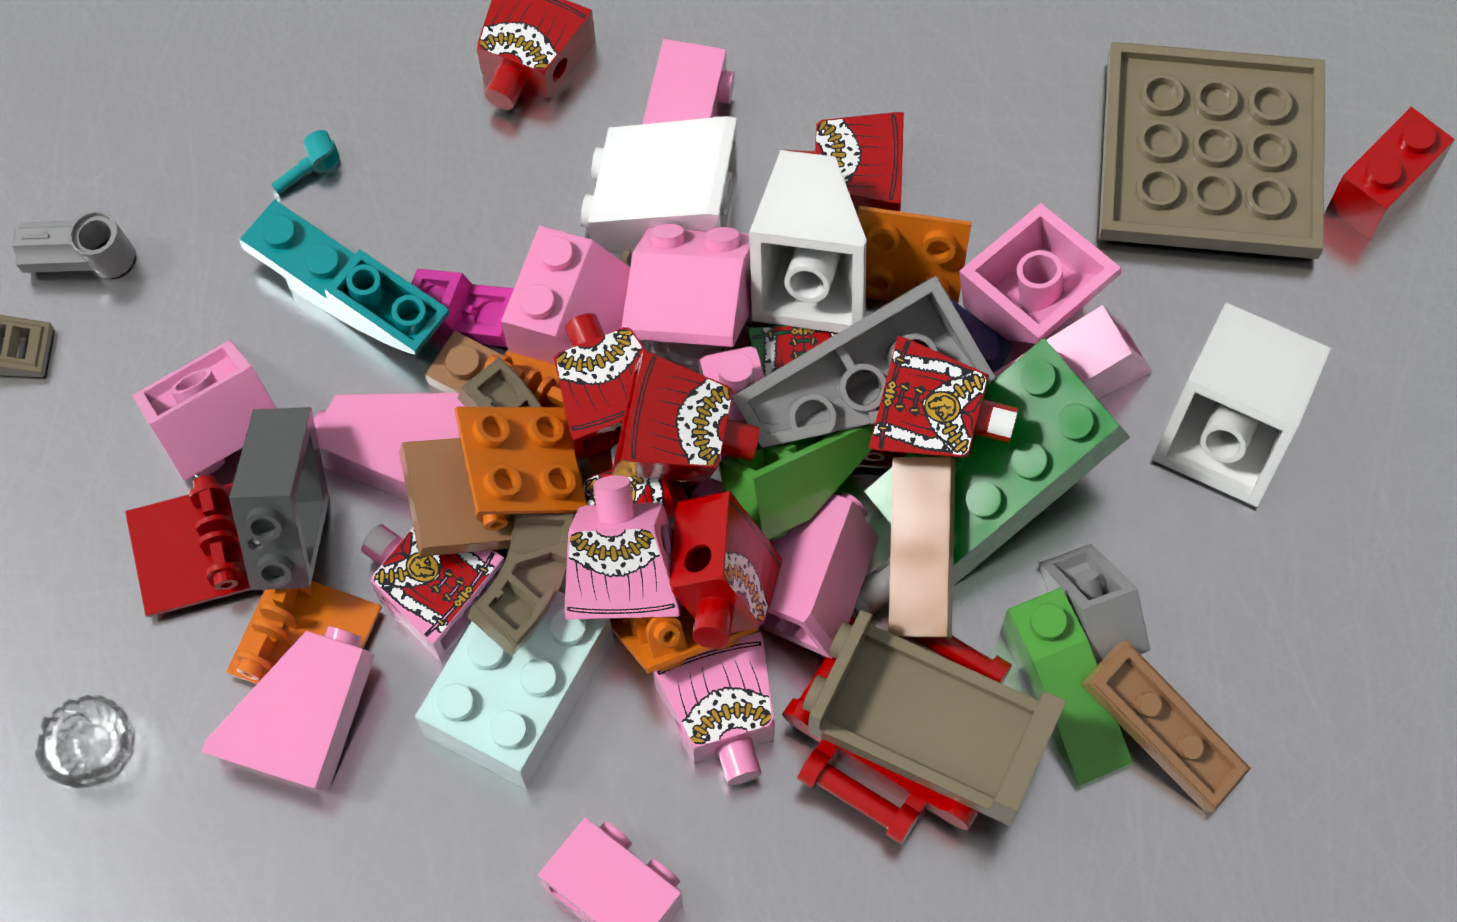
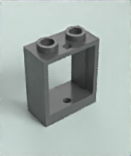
[229,407,329,590]

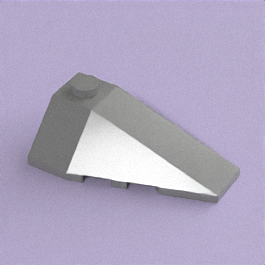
[732,276,996,448]

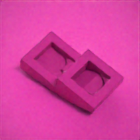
[411,268,514,347]

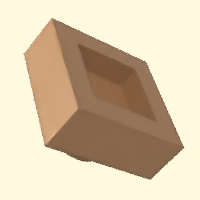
[425,330,502,393]

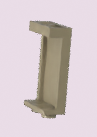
[803,609,1066,826]

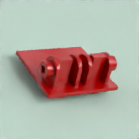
[125,475,251,617]

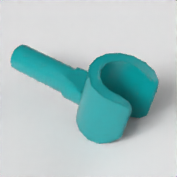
[271,130,339,195]

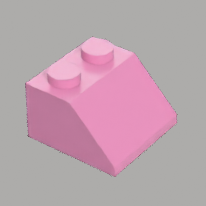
[959,203,1121,344]
[621,224,752,347]
[501,225,630,364]
[132,340,276,481]

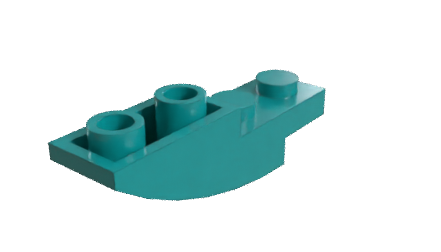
[240,199,450,356]

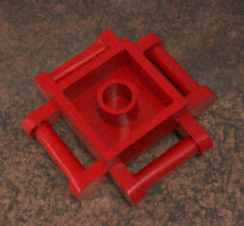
[782,617,1013,844]

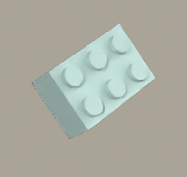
[414,591,614,790]

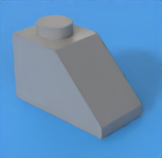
[1039,544,1151,665]

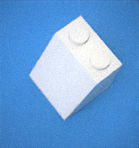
[581,116,738,255]
[749,150,866,333]
[1152,302,1331,507]

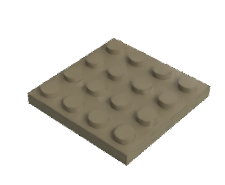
[1099,42,1325,259]

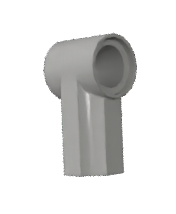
[12,210,135,279]

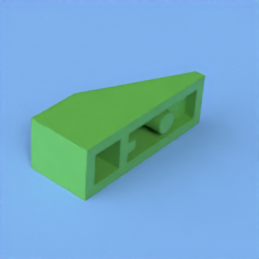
[719,424,875,540]
[1000,587,1133,789]

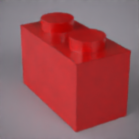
[1327,106,1455,241]

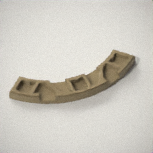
[457,357,575,657]

